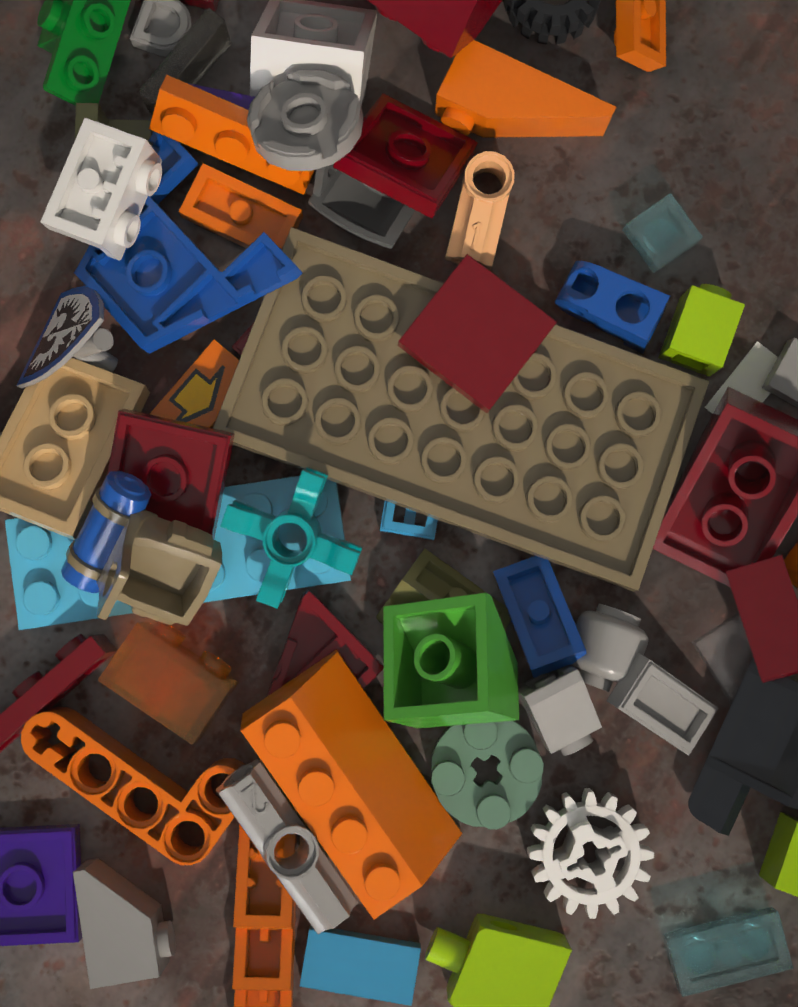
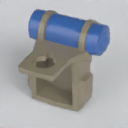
[61,471,222,626]

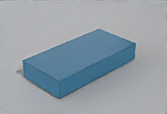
[299,925,421,1006]

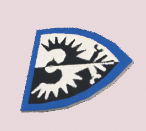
[16,286,118,388]

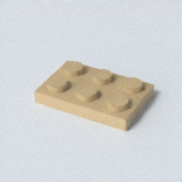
[0,358,150,540]

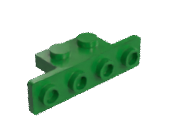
[37,0,131,106]

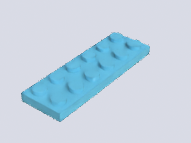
[5,476,351,630]

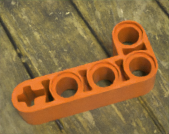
[21,707,245,865]

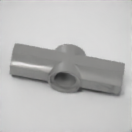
[216,759,358,934]

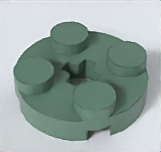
[431,721,544,830]

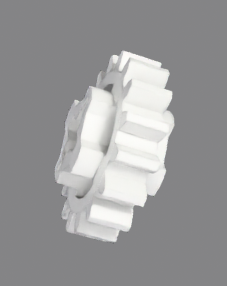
[527,788,654,919]

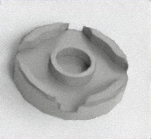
[247,70,363,171]

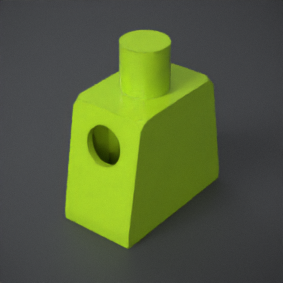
[425,914,572,1007]

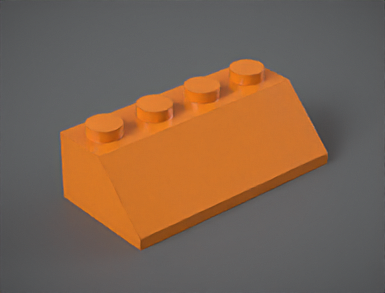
[241,650,462,920]

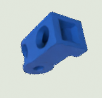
[554,261,670,354]

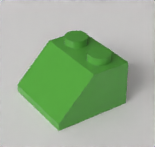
[383,593,519,729]

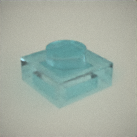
[622,193,703,273]

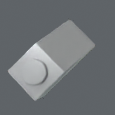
[518,665,602,756]
[73,858,176,989]

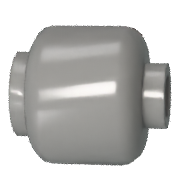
[570,604,649,692]

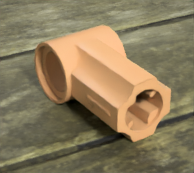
[445,151,515,270]

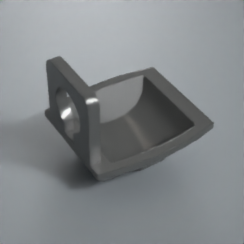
[308,164,415,249]

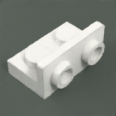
[40,118,162,261]

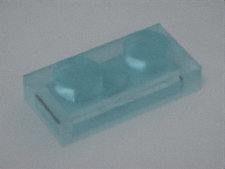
[663,906,794,997]

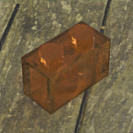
[98,621,238,745]

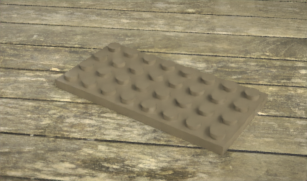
[213,227,709,592]

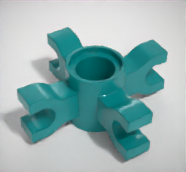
[220,467,363,609]

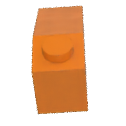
[435,40,616,138]

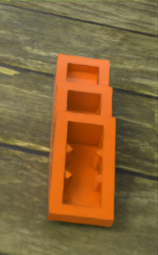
[232,810,297,1007]

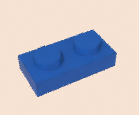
[493,556,587,678]

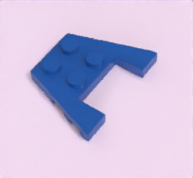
[74,131,303,354]

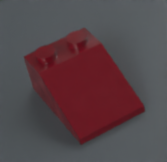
[653,387,798,587]

